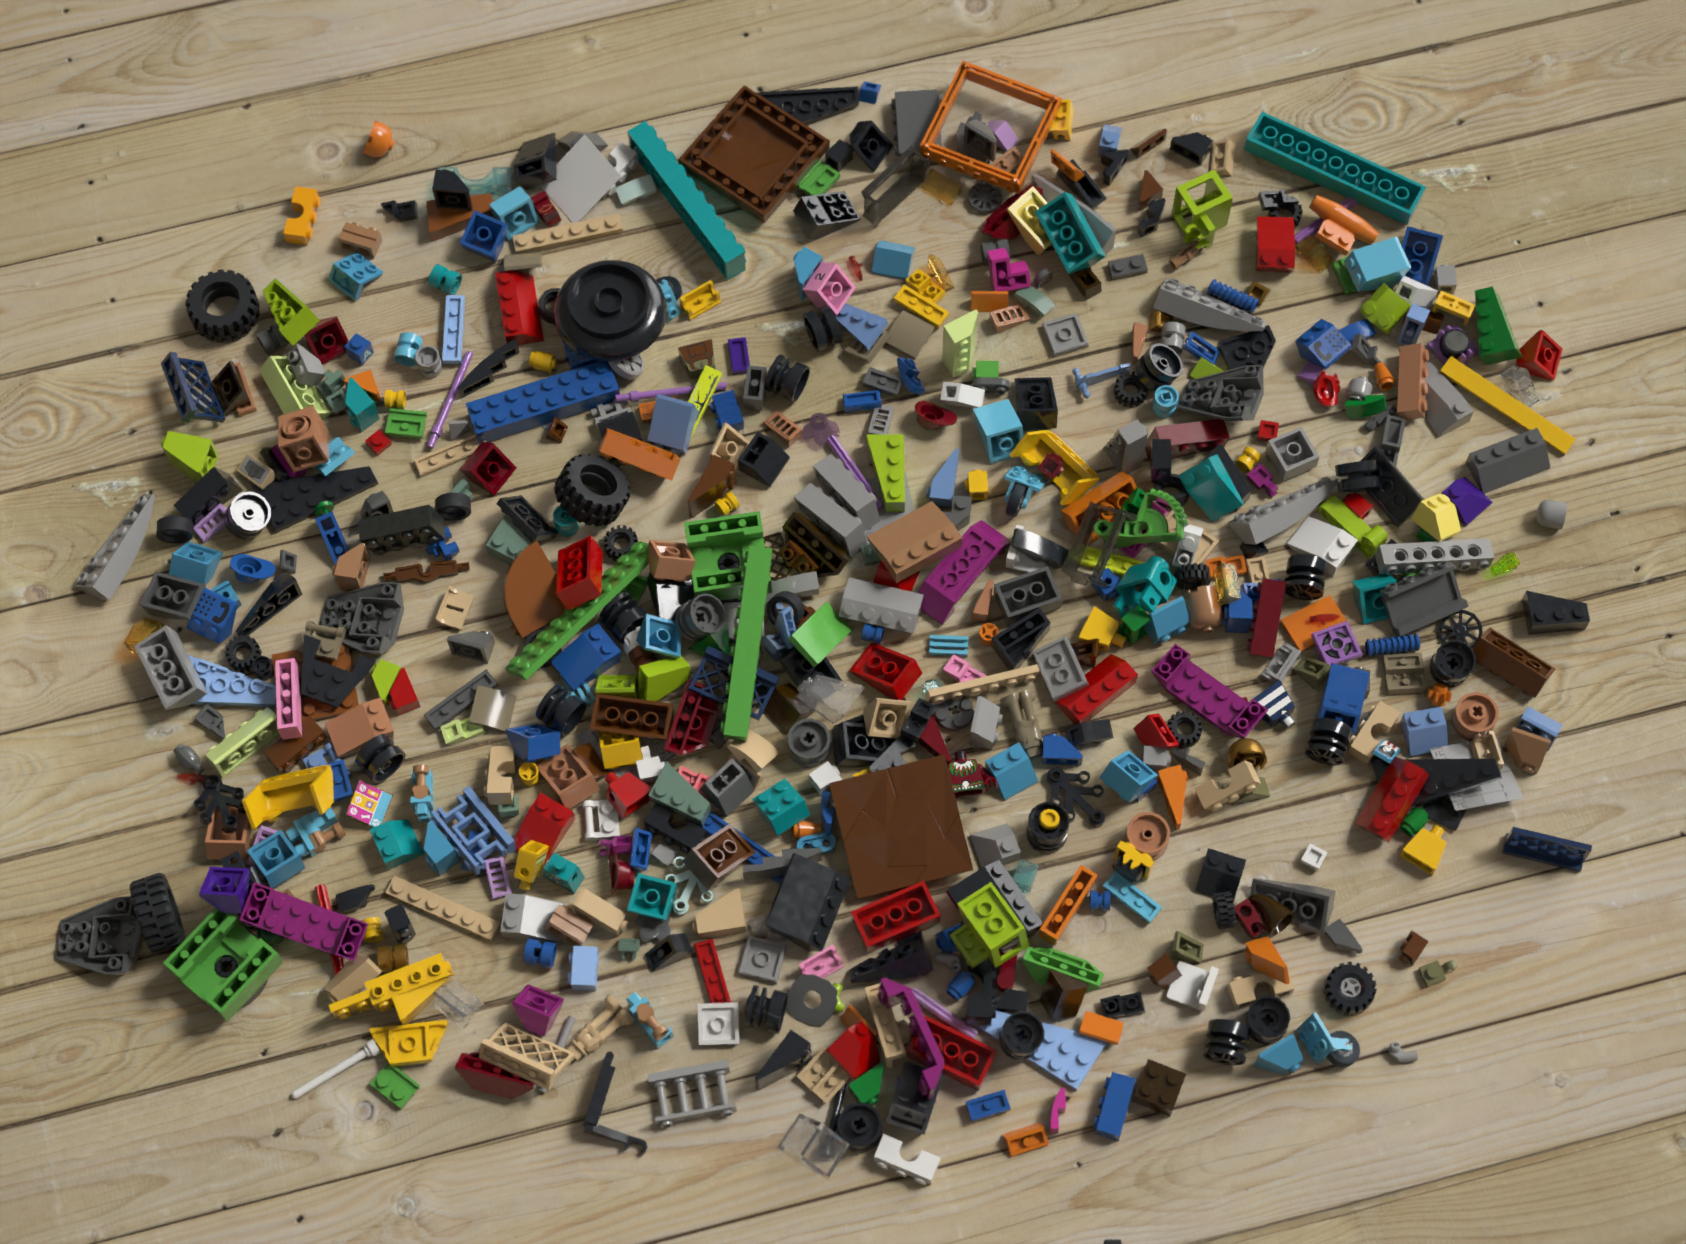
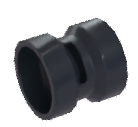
[252,656,274,681]

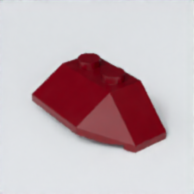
[981,185,1043,240]
[664,679,719,756]
[455,1052,535,1099]

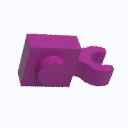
[1246,463,1278,498]
[599,835,633,856]

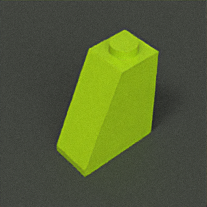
[637,655,691,701]

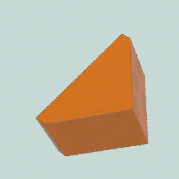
[344,369,381,403]

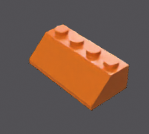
[1060,472,1136,546]

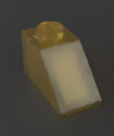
[124,617,163,654]

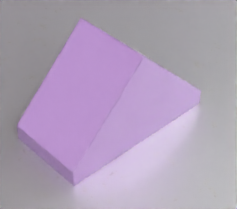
[988,120,1019,152]

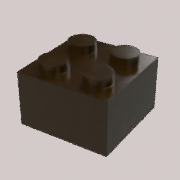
[1132,1059,1186,1117]

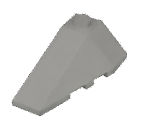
[1425,362,1473,437]

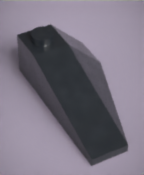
[236,571,303,638]
[849,932,933,983]

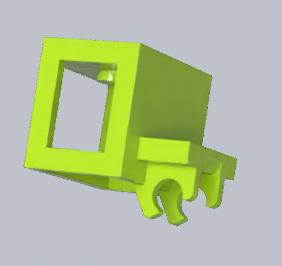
[1171,169,1233,250]
[949,882,1029,968]

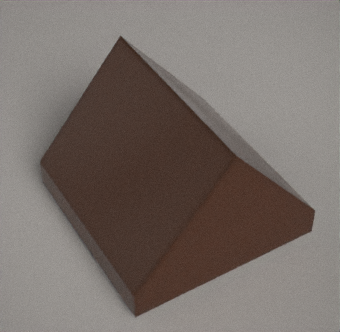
[546,417,568,443]

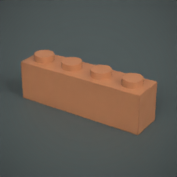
[1397,343,1429,420]

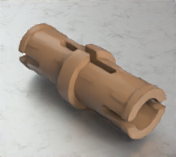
[1169,240,1204,270]

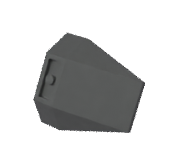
[1178,365,1264,421]
[319,582,404,654]
[55,896,141,975]

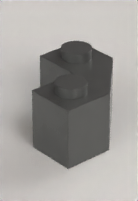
[943,495,972,531]

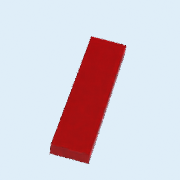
[694,938,731,1003]

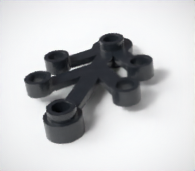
[1046,767,1105,827]
[194,775,246,833]

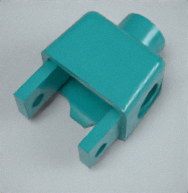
[1112,556,1176,618]

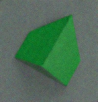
[688,622,730,657]

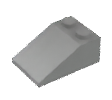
[500,893,567,943]

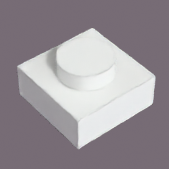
[1300,844,1328,871]

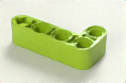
[1318,495,1388,558]

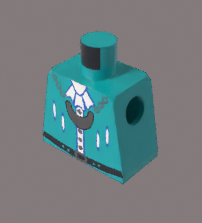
[542,853,585,894]

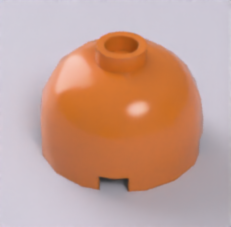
[363,121,395,158]

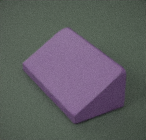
[1297,361,1326,387]

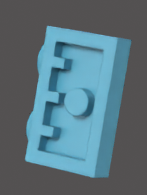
[314,437,355,476]

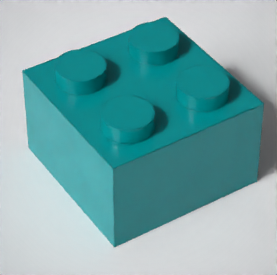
[753,778,810,836]

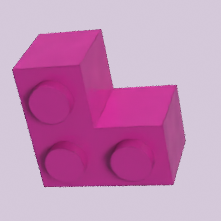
[987,248,1031,291]

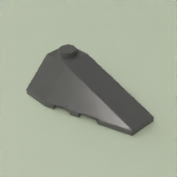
[1250,878,1336,934]

